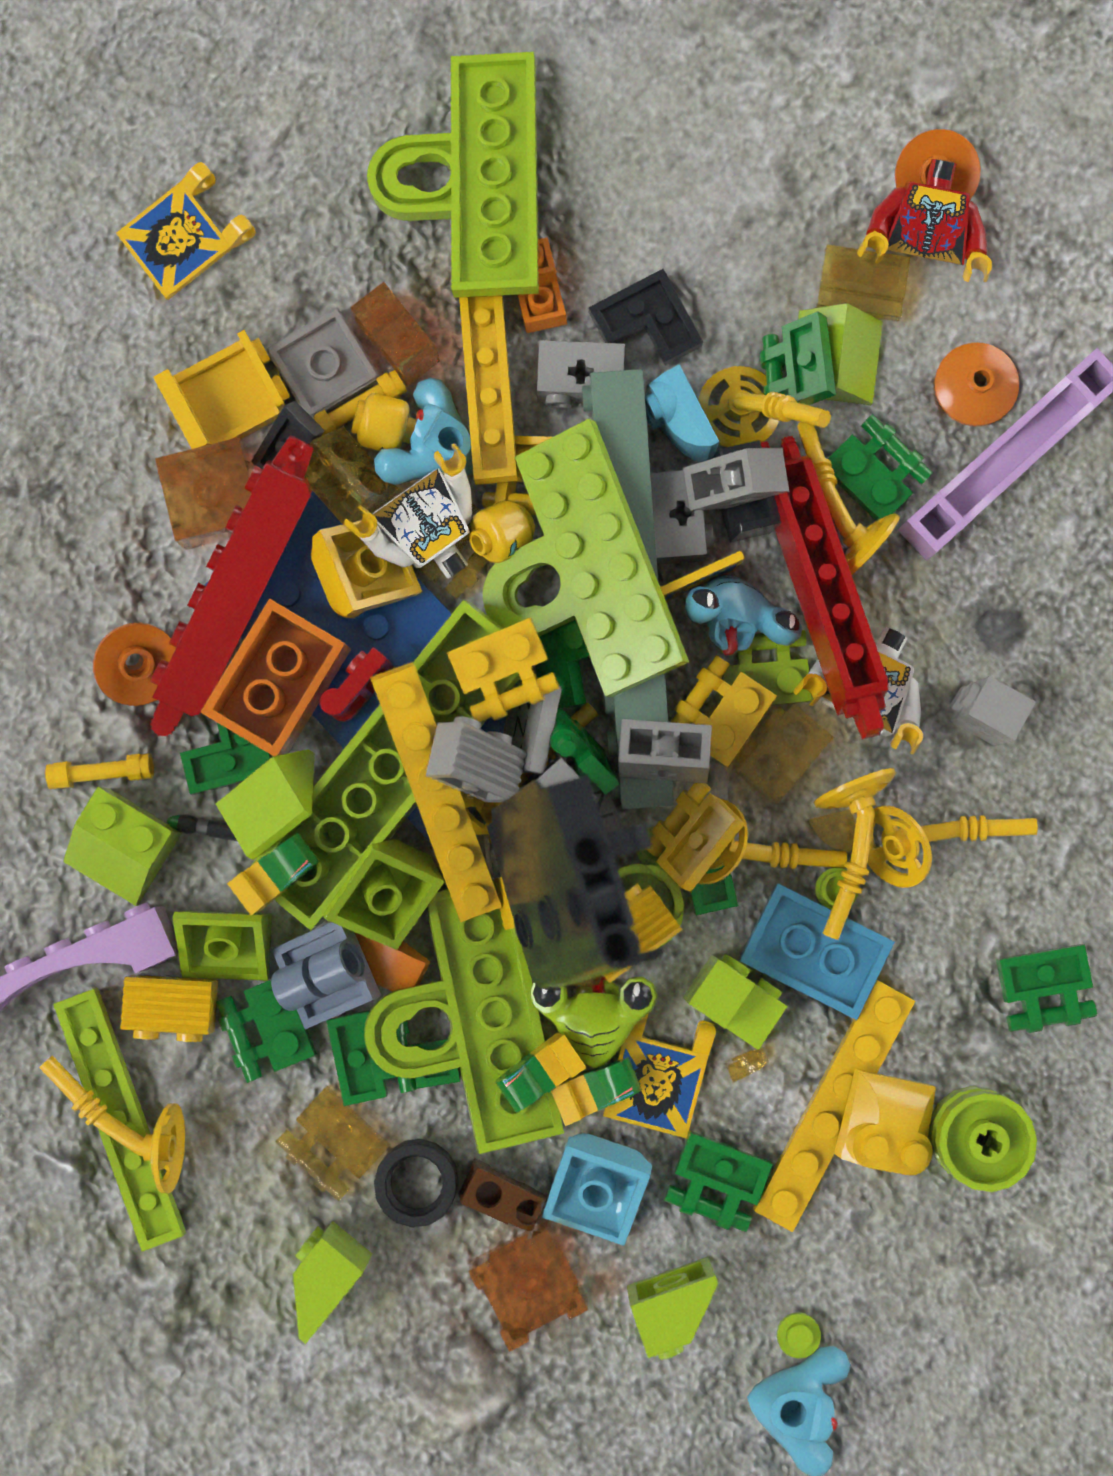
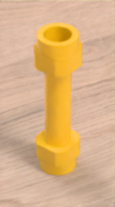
[313,369,407,443]
[45,753,154,790]

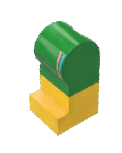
[227,833,320,916]
[495,1033,586,1112]
[551,1057,642,1126]

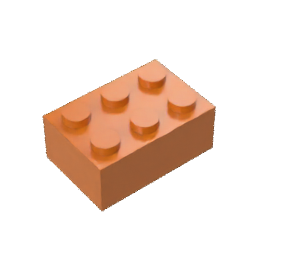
[201,598,351,756]

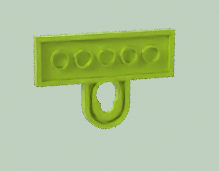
[367,51,539,298]
[483,418,689,697]
[364,880,564,1154]

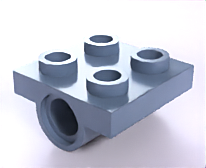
[271,922,381,1029]

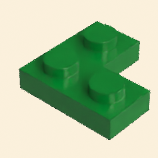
[535,620,590,710]
[180,723,272,795]

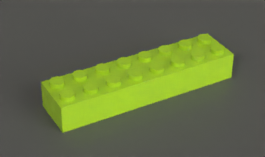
[251,600,520,930]

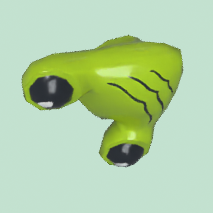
[530,976,657,1068]

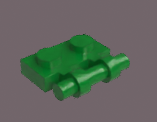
[760,311,836,405]
[828,414,933,521]
[550,708,620,795]
[996,944,1097,1033]
[216,980,317,1083]
[326,1010,417,1106]
[664,1130,773,1232]

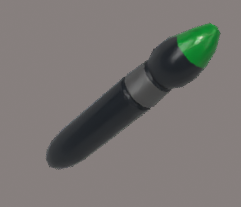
[167,814,238,842]

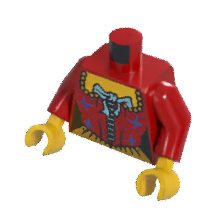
[857,159,992,282]

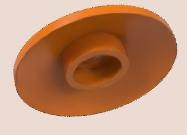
[895,129,981,200]
[934,342,1019,426]
[93,623,176,706]

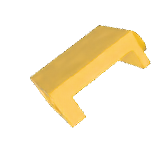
[153,330,291,460]

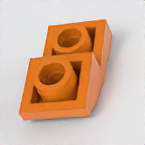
[517,237,567,334]
[355,933,430,992]

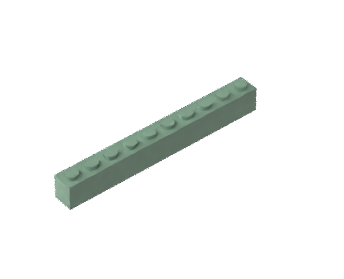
[582,369,674,809]

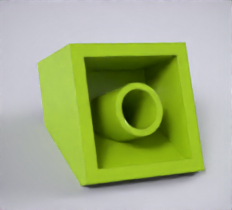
[63,787,182,906]
[323,839,445,950]
[293,1221,373,1344]
[627,1257,718,1360]

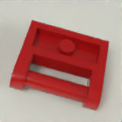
[320,647,395,722]

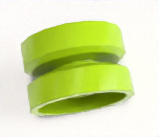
[928,1086,1037,1192]

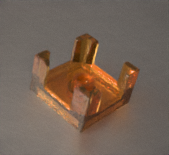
[155,437,252,550]
[468,1220,589,1352]

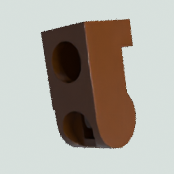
[458,1158,547,1231]

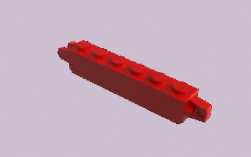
[150,435,314,737]
[761,436,888,740]

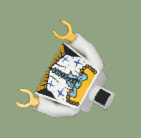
[344,443,472,579]
[793,627,923,755]

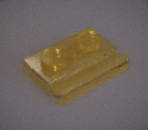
[816,244,911,322]

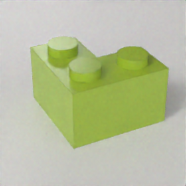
[683,954,788,1050]

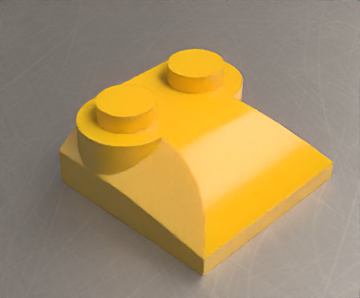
[311,521,422,618]
[834,1069,936,1176]

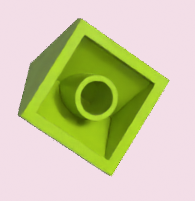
[798,303,883,406]
[216,749,315,860]
[173,910,272,981]

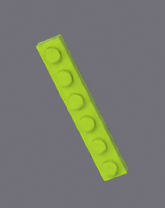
[53,988,186,1252]

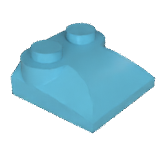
[645,364,719,462]
[542,1133,652,1246]

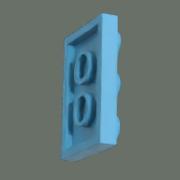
[738,883,895,1020]

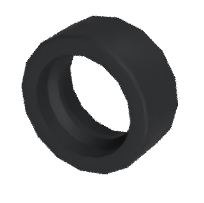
[374,1139,459,1228]

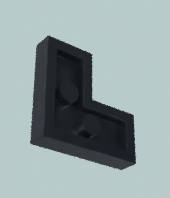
[588,269,703,366]

